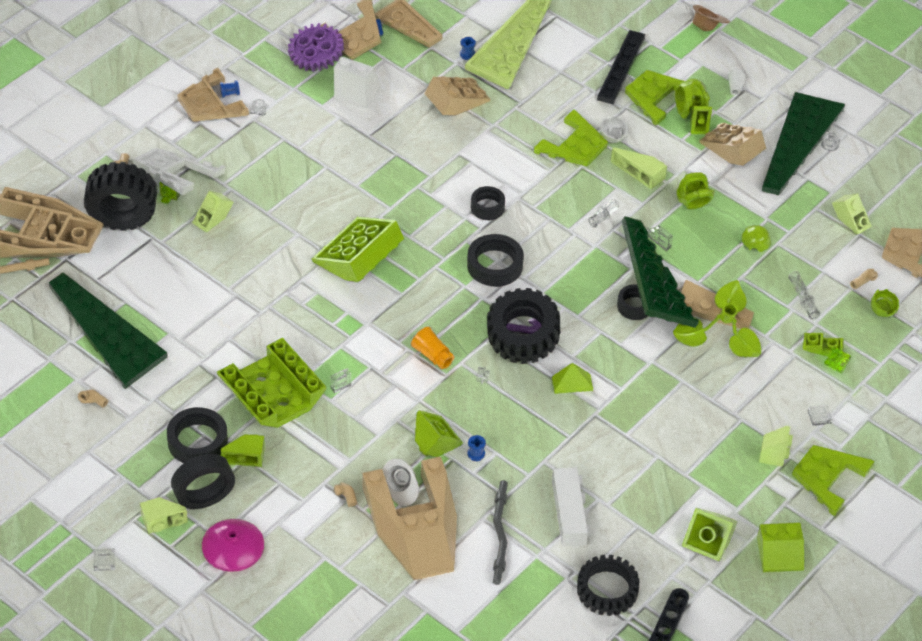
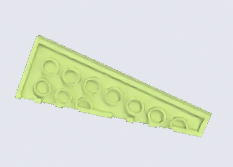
[465,0,552,89]

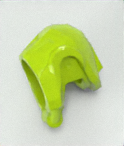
[675,79,710,119]
[676,172,715,210]

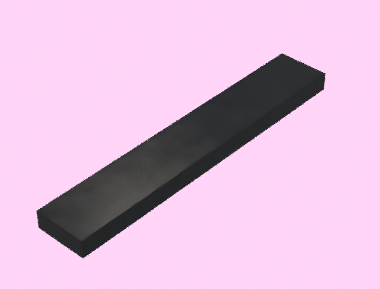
[597,30,646,105]

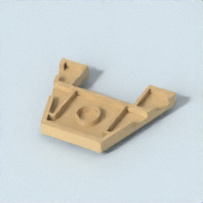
[320,0,382,60]
[177,68,249,122]
[882,228,922,278]

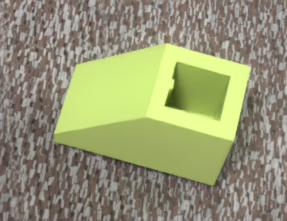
[192,191,234,232]
[832,193,872,234]
[759,426,793,467]
[140,497,188,534]

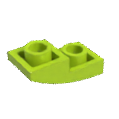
[803,333,844,357]

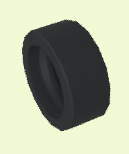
[470,186,505,220]
[617,284,648,320]

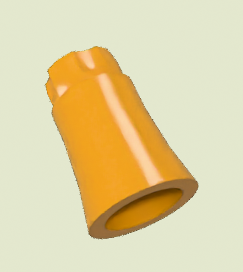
[411,326,455,369]

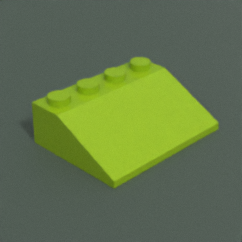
[311,216,404,282]

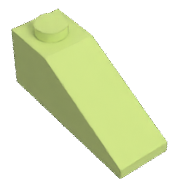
[611,147,667,189]

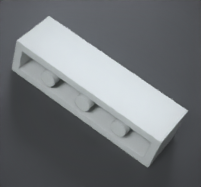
[552,467,591,547]

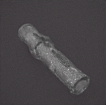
[788,271,820,320]

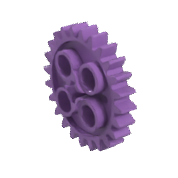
[288,23,344,72]

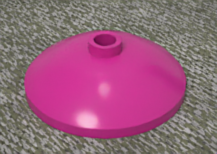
[202,519,264,572]

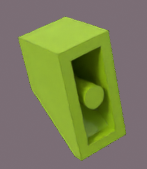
[690,106,712,135]
[221,434,265,467]

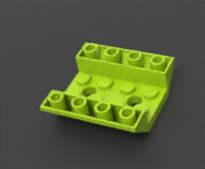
[217,337,327,428]

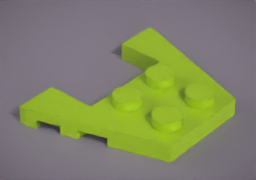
[625,70,685,126]
[533,109,608,167]
[792,445,875,516]

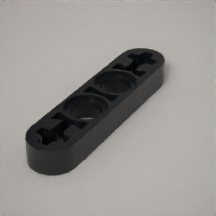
[649,588,689,641]

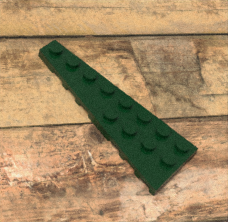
[762,92,845,196]
[622,216,699,328]
[49,272,168,389]

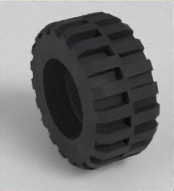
[84,162,157,231]
[487,288,561,364]

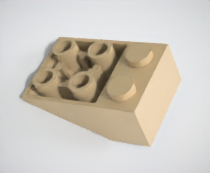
[424,76,491,115]
[699,123,766,166]

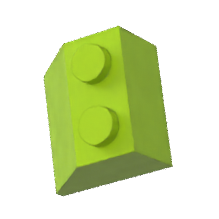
[757,523,804,572]

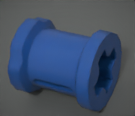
[460,37,476,60]
[220,80,240,98]
[467,435,486,462]

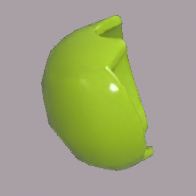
[741,225,771,252]
[871,289,899,317]

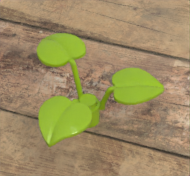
[673,280,761,358]

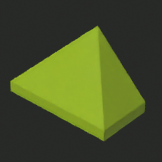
[552,363,593,394]

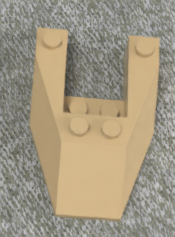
[0,187,103,258]
[362,457,457,580]

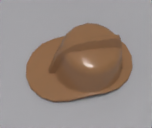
[693,5,730,31]

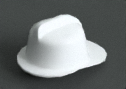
[383,459,419,506]

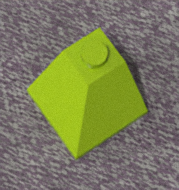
[415,410,463,457]
[681,508,738,561]

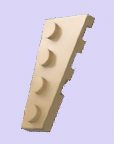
[375,0,443,48]
[681,280,754,329]

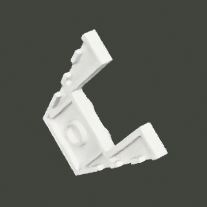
[134,148,225,195]

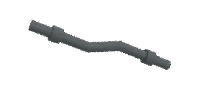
[492,480,508,585]

